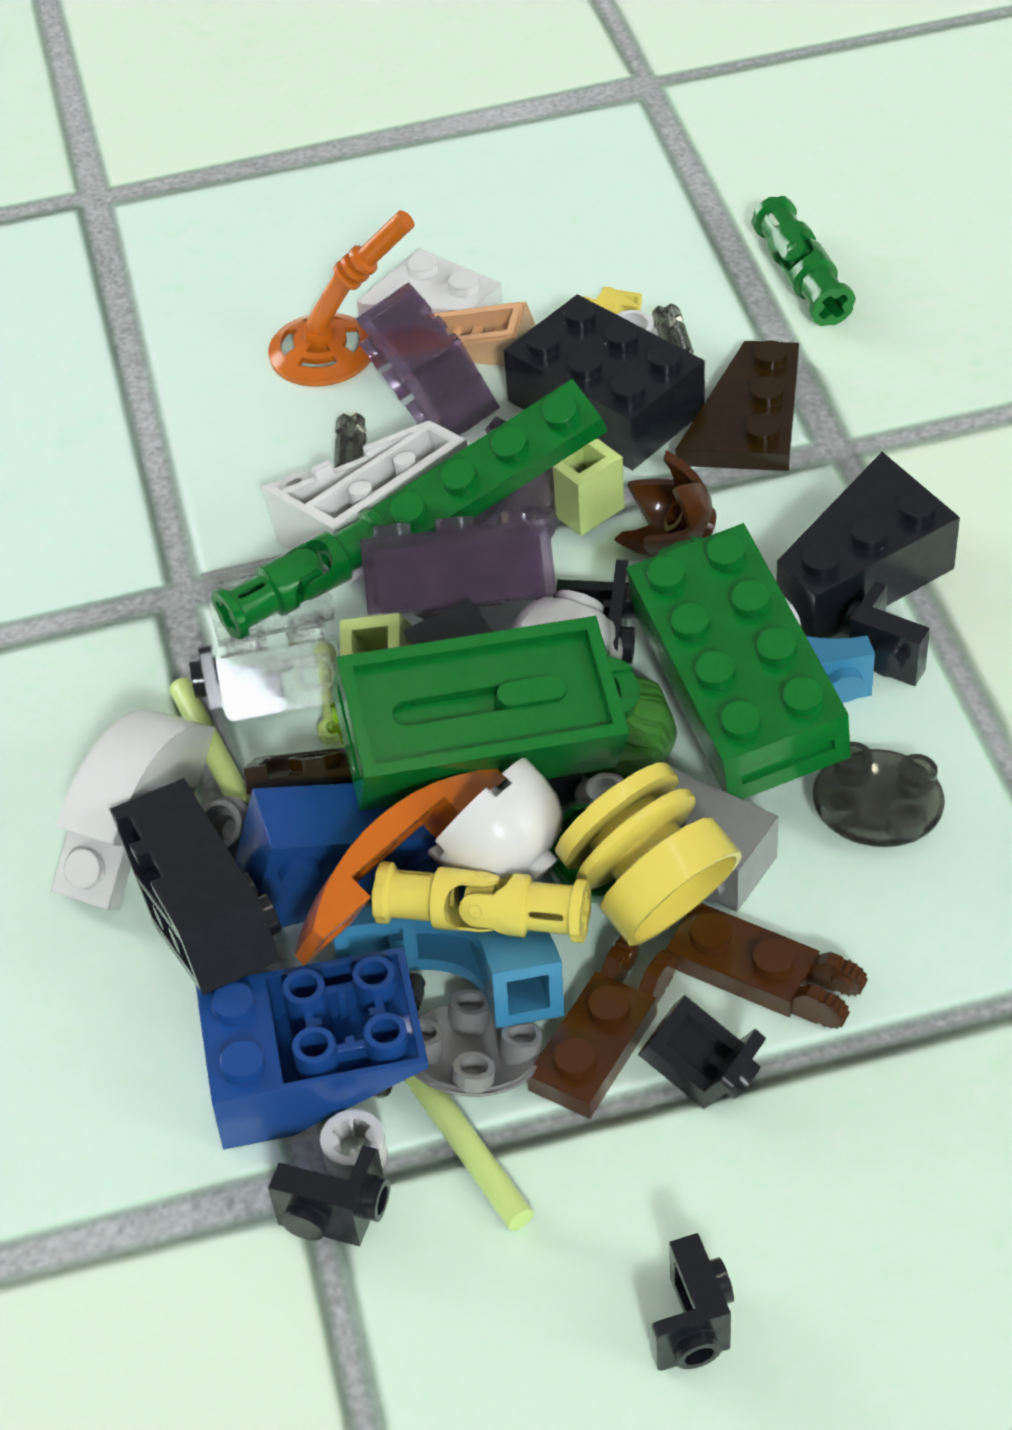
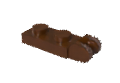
[665,903,868,1029]
[527,935,678,1119]

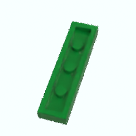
[371,379,608,562]

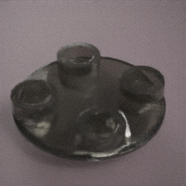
[813,742,945,847]

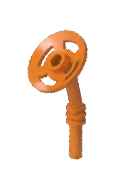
[268,210,415,387]

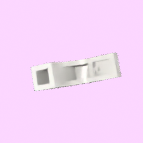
[51,709,215,910]

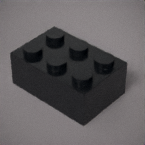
[504,294,705,471]

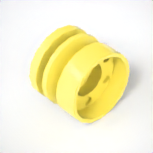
[555,762,742,946]

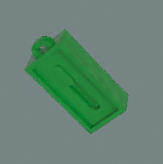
[626,523,851,800]
[332,616,640,811]

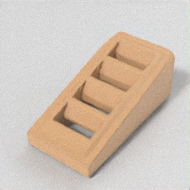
[416,301,536,366]

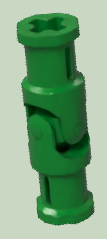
[751,196,856,326]
[211,509,396,640]

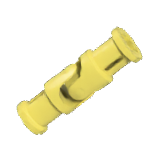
[372,861,591,943]

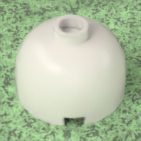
[428,758,563,886]

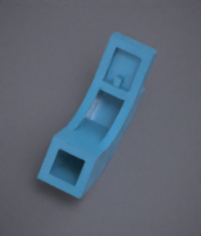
[332,885,564,1029]

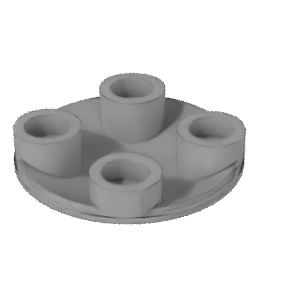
[414,989,543,1097]

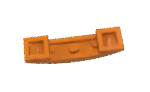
[295,769,506,966]

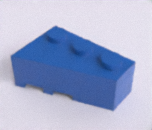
[235,783,440,928]

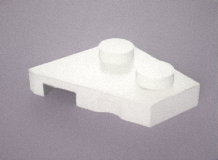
[356,248,503,325]

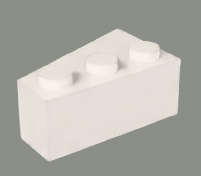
[261,420,468,584]

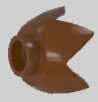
[614,450,717,557]

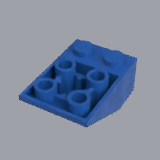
[195,947,429,1150]

